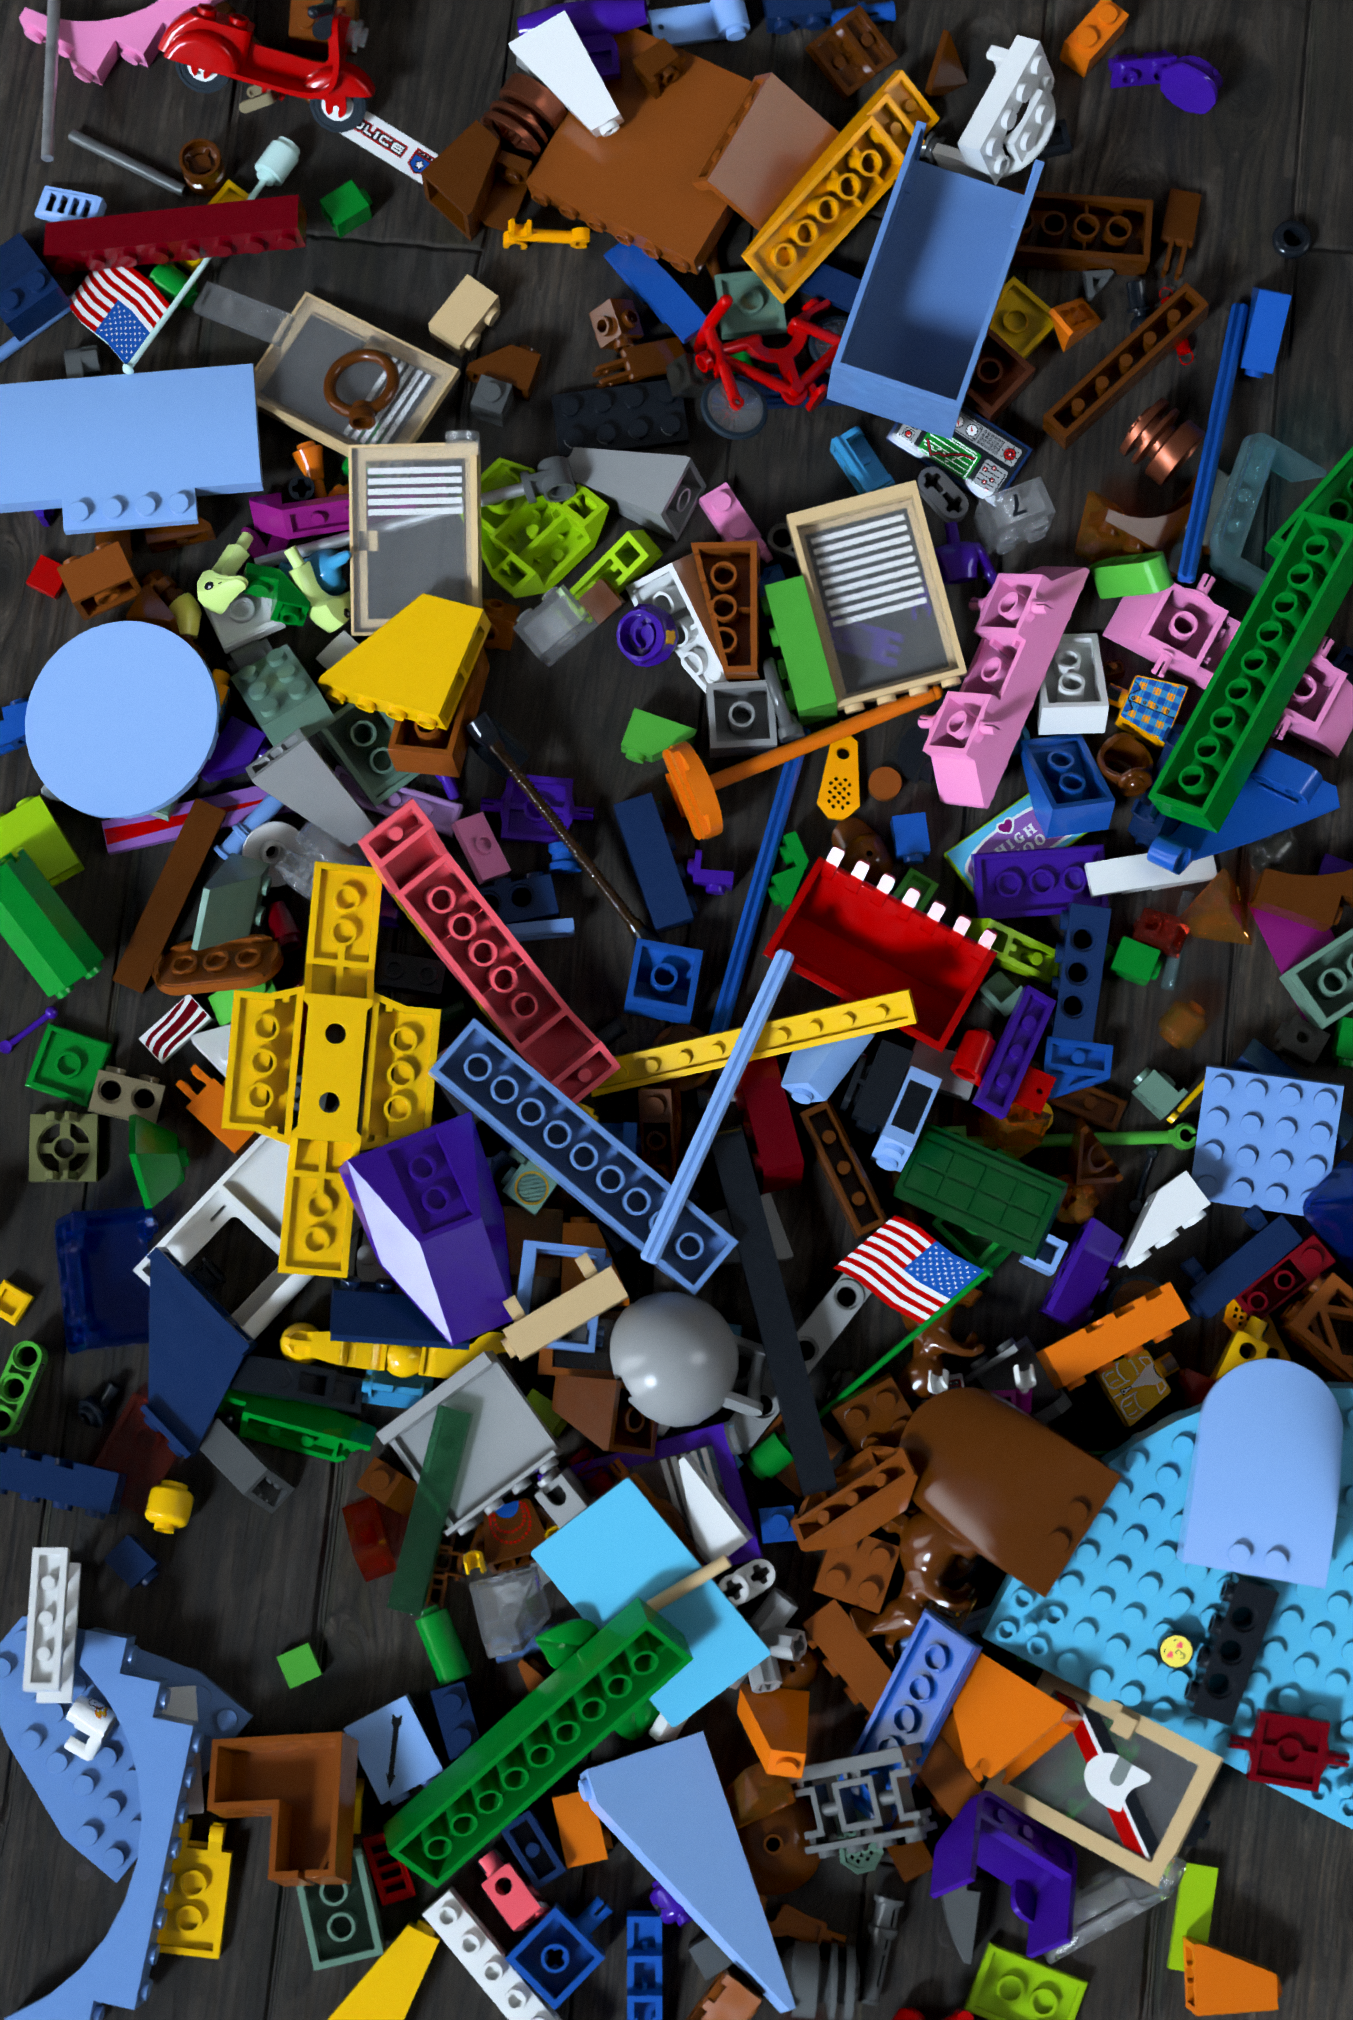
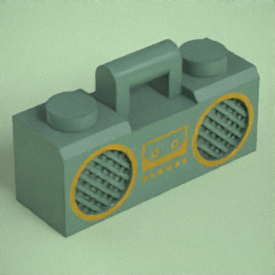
[500,1146,558,1217]

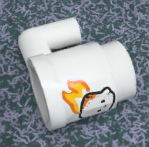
[64,1695,117,1761]

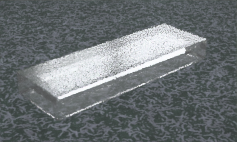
[193,281,295,347]

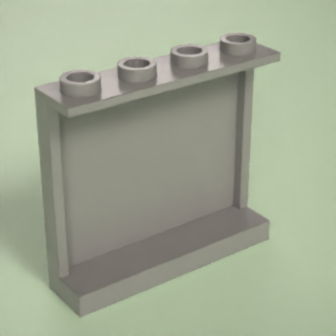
[376,1350,564,1536]

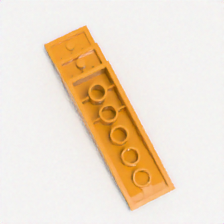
[741,70,940,304]

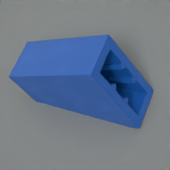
[1238,286,1292,378]

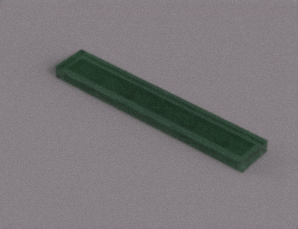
[387,1405,474,1617]

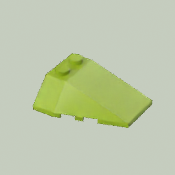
[457,457,609,598]

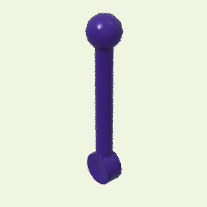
[0,1006,58,1054]

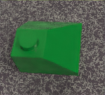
[129,1114,190,1209]

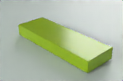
[1167,1861,1218,1971]

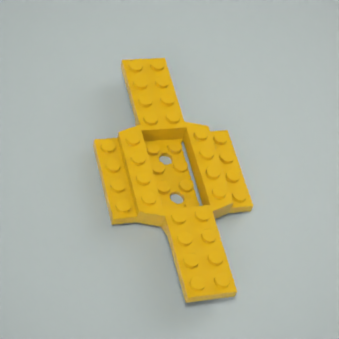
[221,861,441,1278]

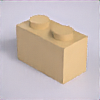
[428,274,501,358]

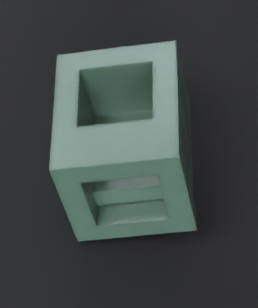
[1131,1067,1188,1120]

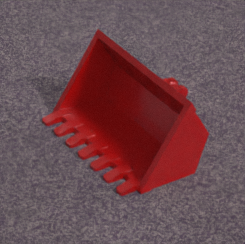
[762,845,998,1053]

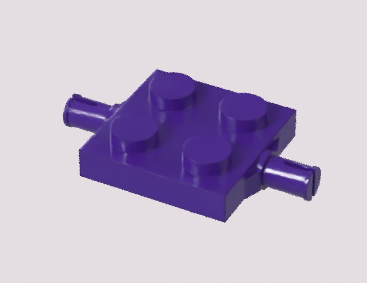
[480,774,594,845]

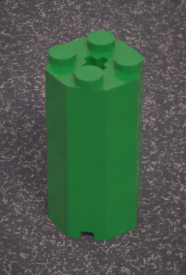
[0,846,104,999]

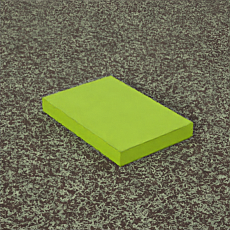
[964,1941,1088,2020]

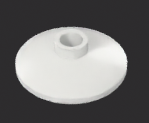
[242,821,307,887]

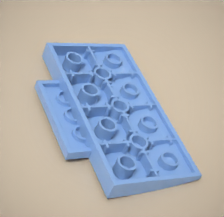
[0,363,264,535]

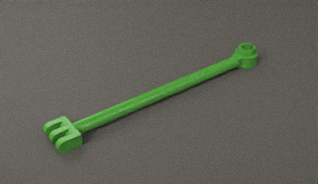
[942,1123,1198,1150]

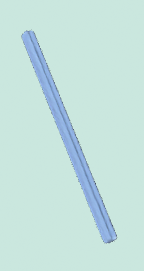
[641,949,795,1264]

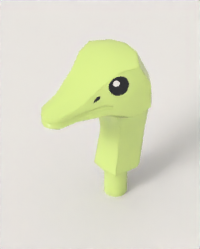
[197,532,254,615]
[284,545,351,633]

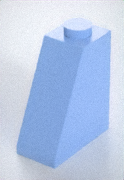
[781,1033,875,1104]

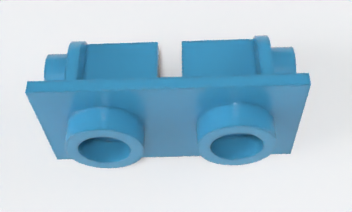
[362,1369,434,1409]

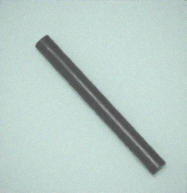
[68,129,188,197]

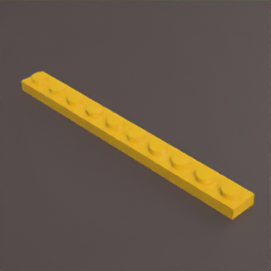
[591,988,918,1097]

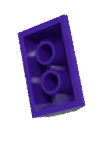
[1038,1217,1124,1331]

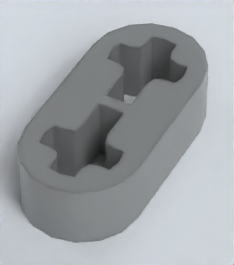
[916,467,969,523]

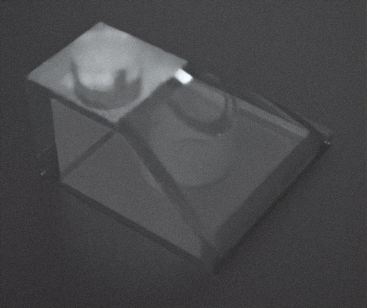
[469,1566,551,1659]

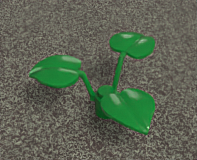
[535,1618,660,1740]

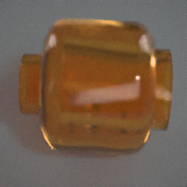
[1158,1000,1208,1050]

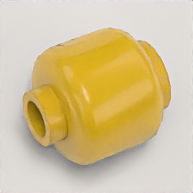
[145,1480,194,1534]

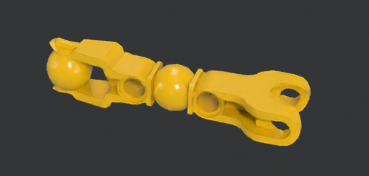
[280,1322,507,1379]

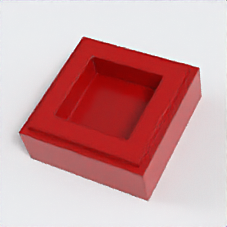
[25,554,65,600]

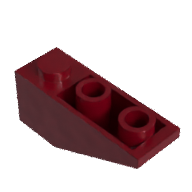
[1234,1231,1336,1320]

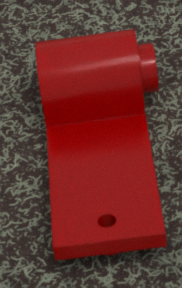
[950,1028,1056,1115]

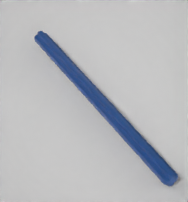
[1177,302,1249,584]
[708,727,811,1034]

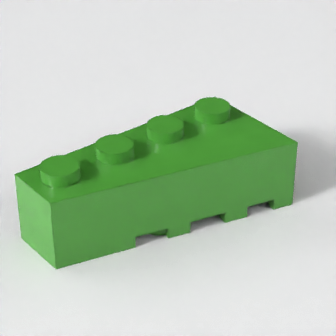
[760,575,837,726]

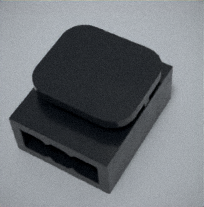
[838,1039,914,1137]

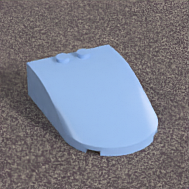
[1176,1358,1343,1589]

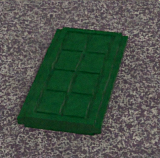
[893,1121,1069,1260]

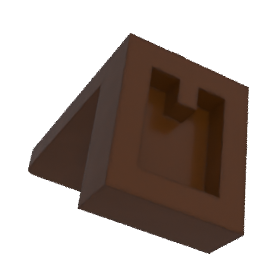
[481,150,533,232]

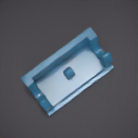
[830,426,895,495]

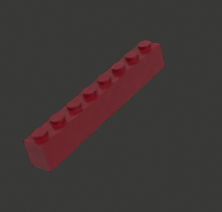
[44,194,307,275]

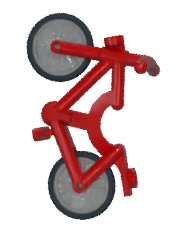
[694,294,848,440]

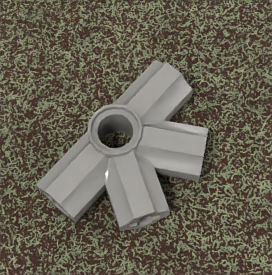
[729,1587,808,1694]

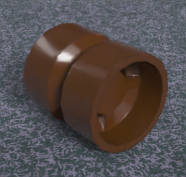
[179,138,227,197]

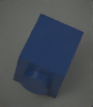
[103,1534,162,1589]

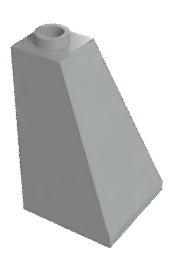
[567,447,706,542]

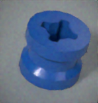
[548,842,582,874]

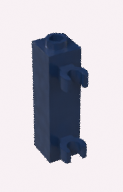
[1127,723,1185,850]
[1179,1205,1304,1320]

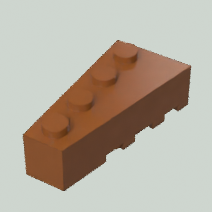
[691,541,761,682]

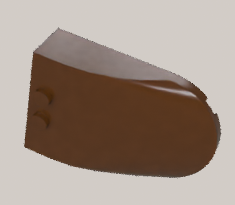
[899,1387,1126,1598]

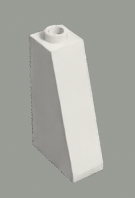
[508,10,625,138]

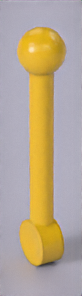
[1166,1073,1206,1124]

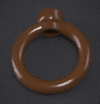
[323,349,400,430]

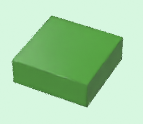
[276,1642,323,1689]

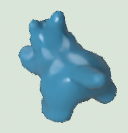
[277,549,351,596]

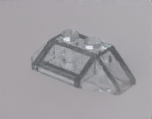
[1043,1870,1172,1965]

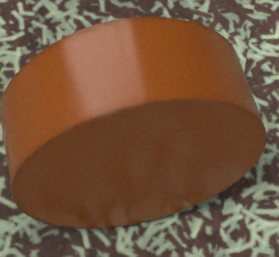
[868,767,902,802]

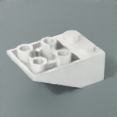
[1117,1171,1211,1269]

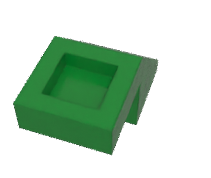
[241,562,310,627]
[768,831,809,912]

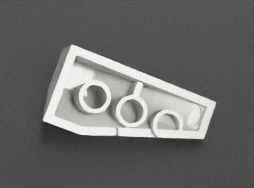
[625,553,727,693]

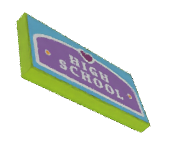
[943,793,1089,896]

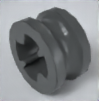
[920,131,947,164]

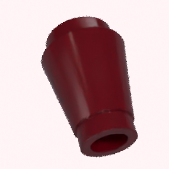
[266,901,303,953]

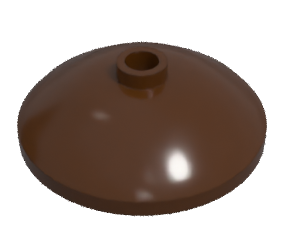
[730,1787,821,1895]

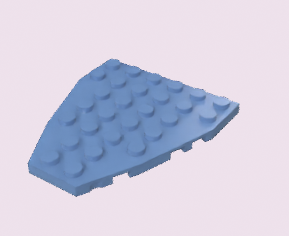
[0,1615,254,1883]

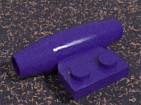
[517,0,649,81]

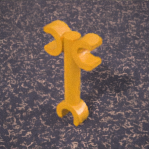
[503,219,590,250]

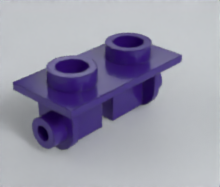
[1108,49,1177,88]

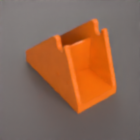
[953,1652,1083,1786]

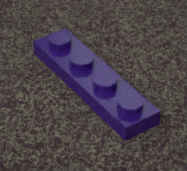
[972,985,1057,1120]

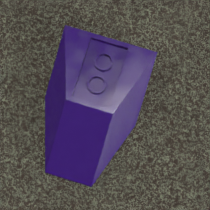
[338,1111,513,1346]

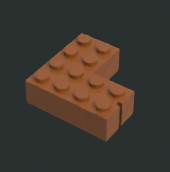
[207,1732,358,1887]

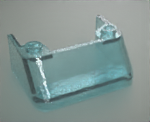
[1209,432,1327,595]

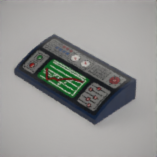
[886,405,1033,510]

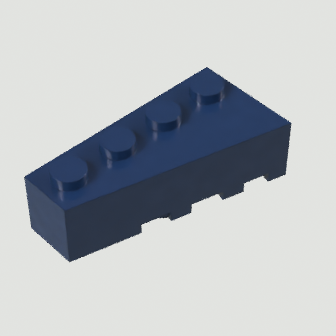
[0,1442,128,1520]

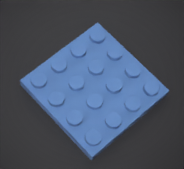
[1191,1064,1345,1219]

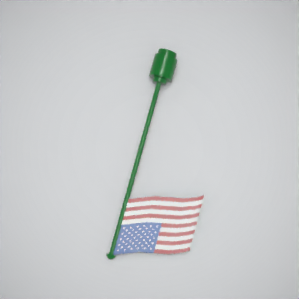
[746,1216,994,1482]

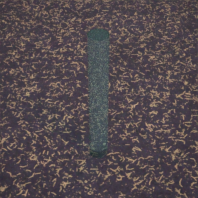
[1161,891,1195,990]

